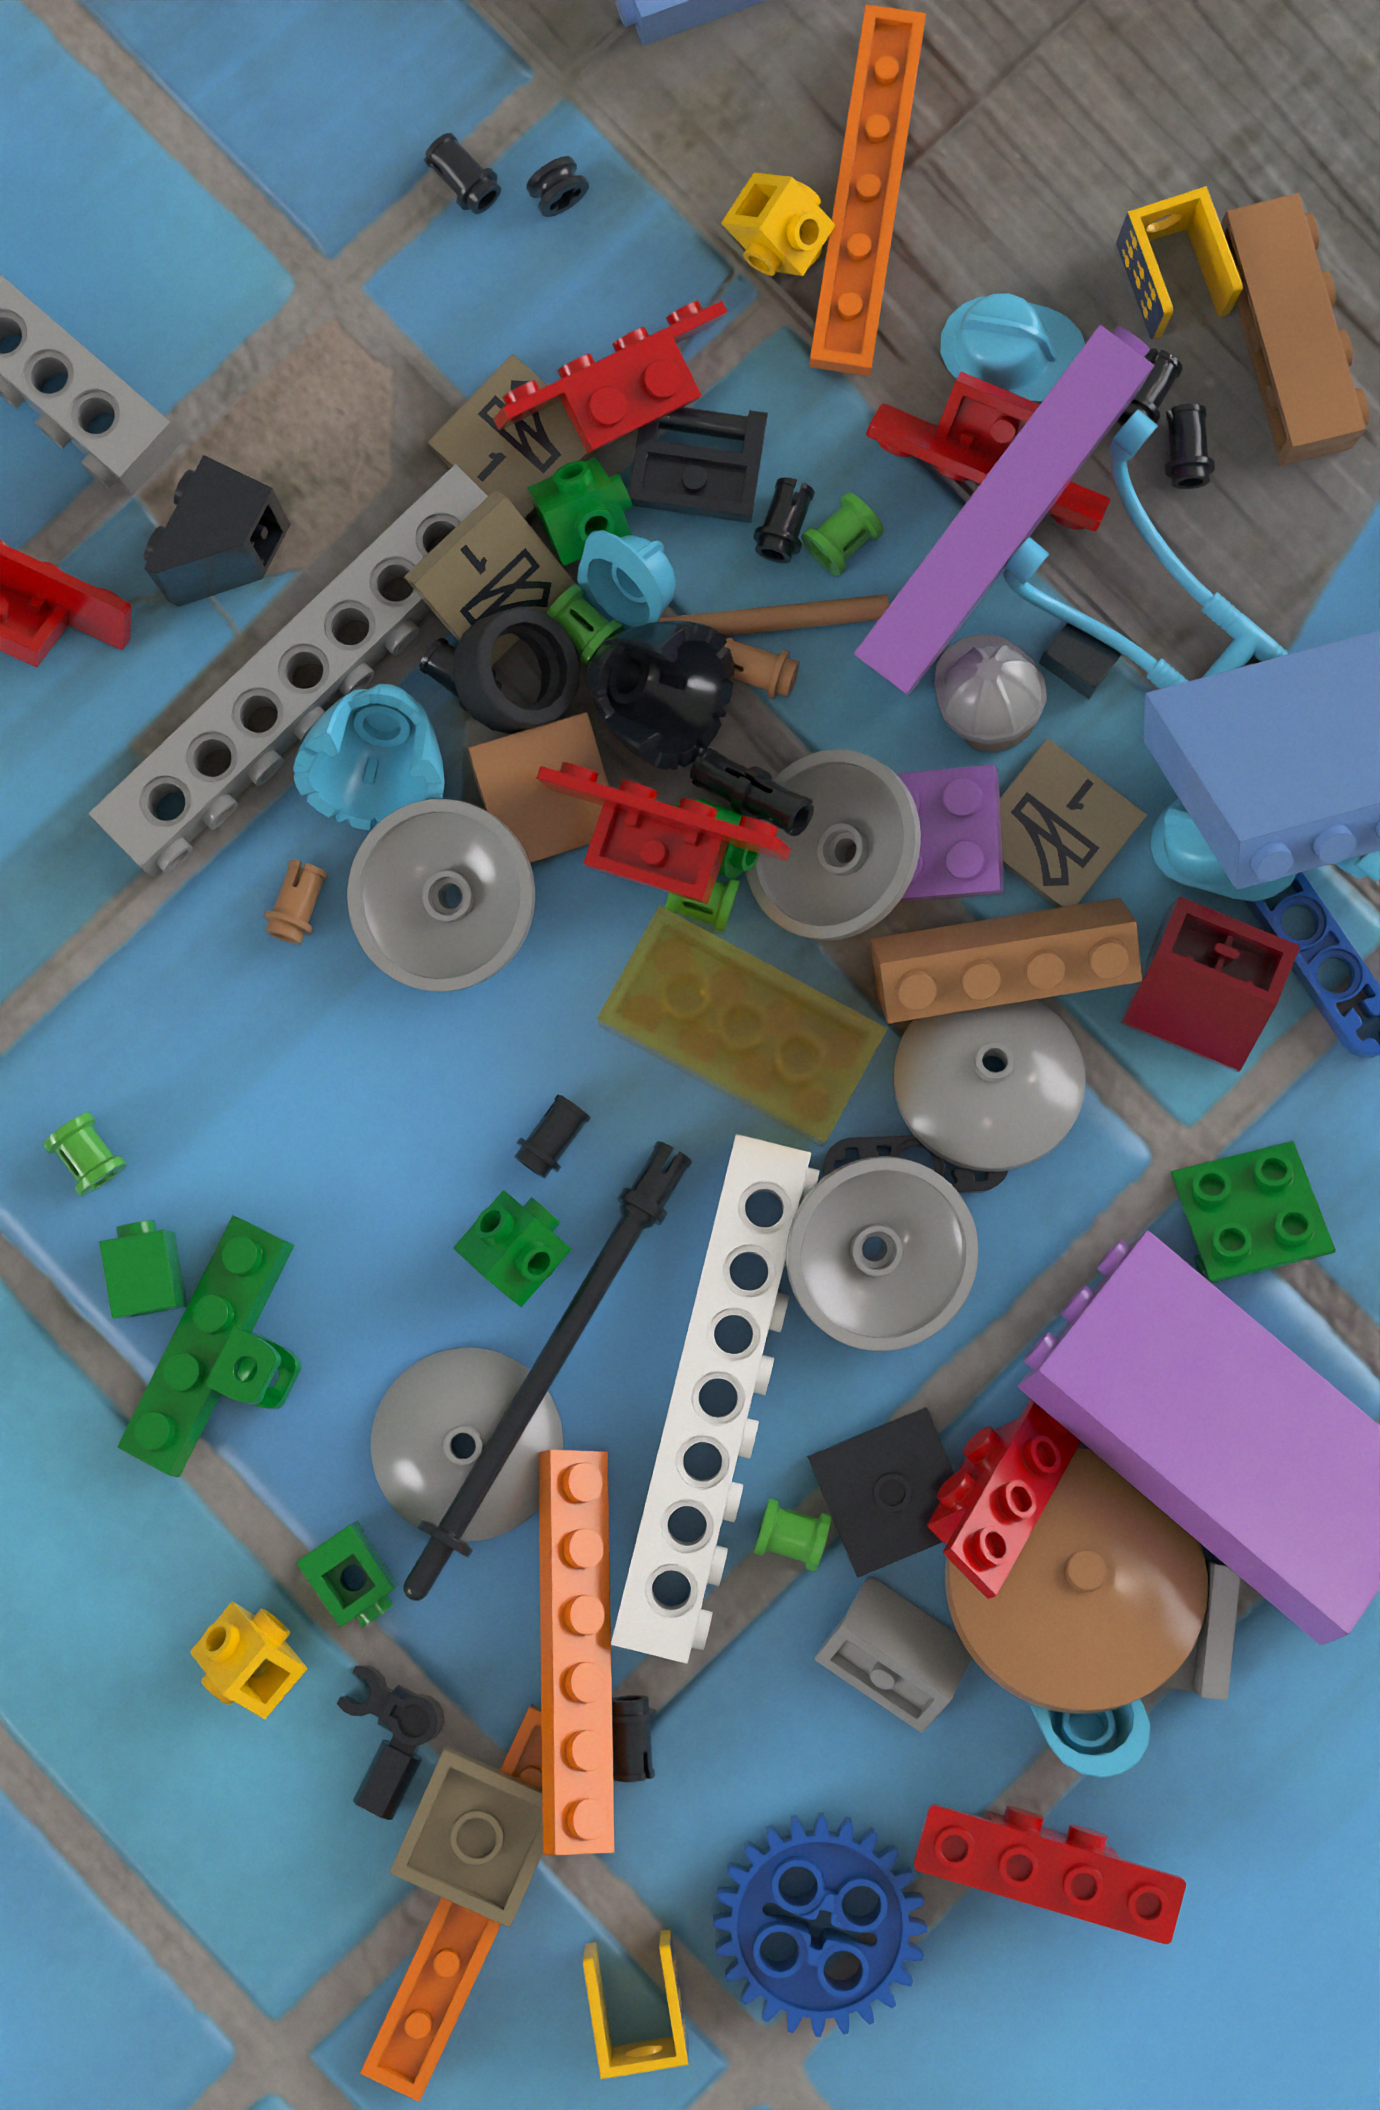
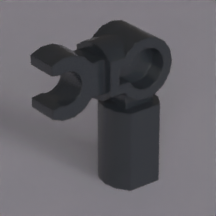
[337,1665,444,1820]

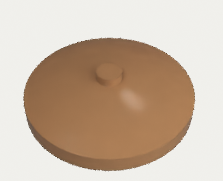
[945,1448,1208,1714]

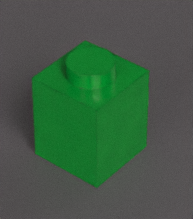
[99,1220,187,1319]

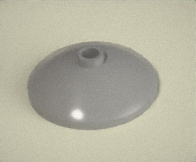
[746,749,921,941]
[347,799,535,992]
[893,999,1086,1172]
[786,1156,979,1351]
[371,1347,564,1542]

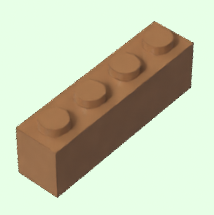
[1221,193,1369,466]
[870,898,1142,1024]

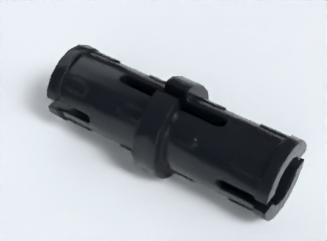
[690,748,814,837]

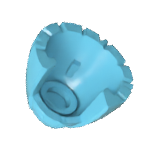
[293,684,445,831]

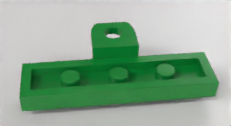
[117,1215,301,1477]

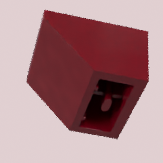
[1120,896,1300,1072]

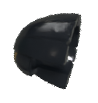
[587,620,734,770]

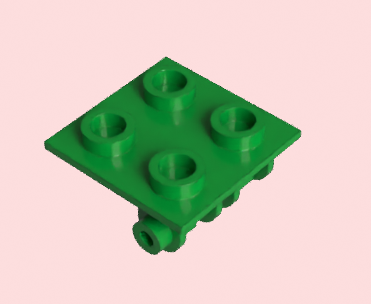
[1171,1141,1336,1283]

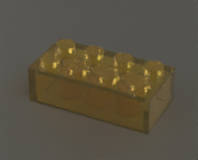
[597,905,888,1148]

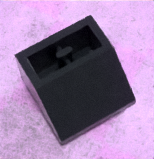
[144,455,291,607]

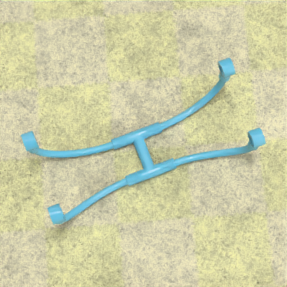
[1004,409,1380,882]

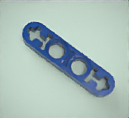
[1245,872,1380,1058]

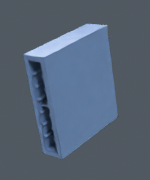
[1144,630,1380,890]

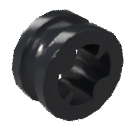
[526,156,589,217]

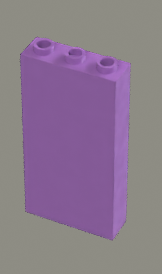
[853,324,1154,696]
[1017,1230,1380,1646]

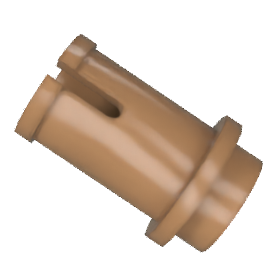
[724,637,800,700]
[263,860,328,945]

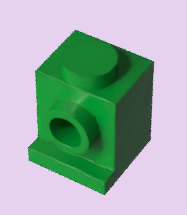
[296,1520,399,1628]

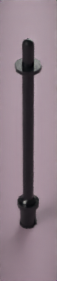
[403,1141,692,1601]

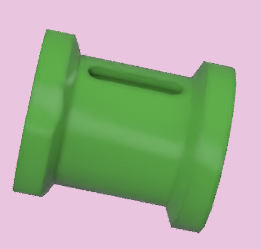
[801,492,884,577]
[546,584,624,668]
[663,879,740,935]
[42,1112,127,1197]
[753,1497,832,1572]

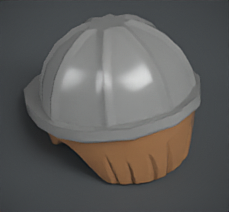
[934,634,1047,753]

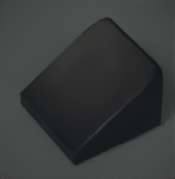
[1039,623,1122,699]

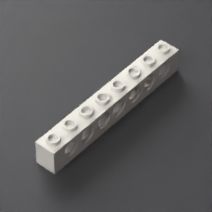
[611,1134,820,1664]

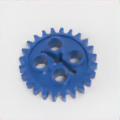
[713,1812,927,2037]

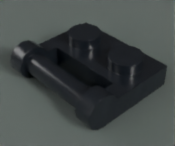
[628,407,768,523]

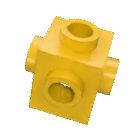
[721,172,836,276]
[190,1601,308,1719]

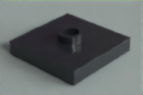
[807,1407,954,1578]

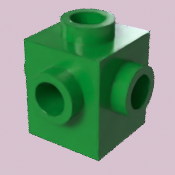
[527,457,633,566]
[453,1190,572,1308]

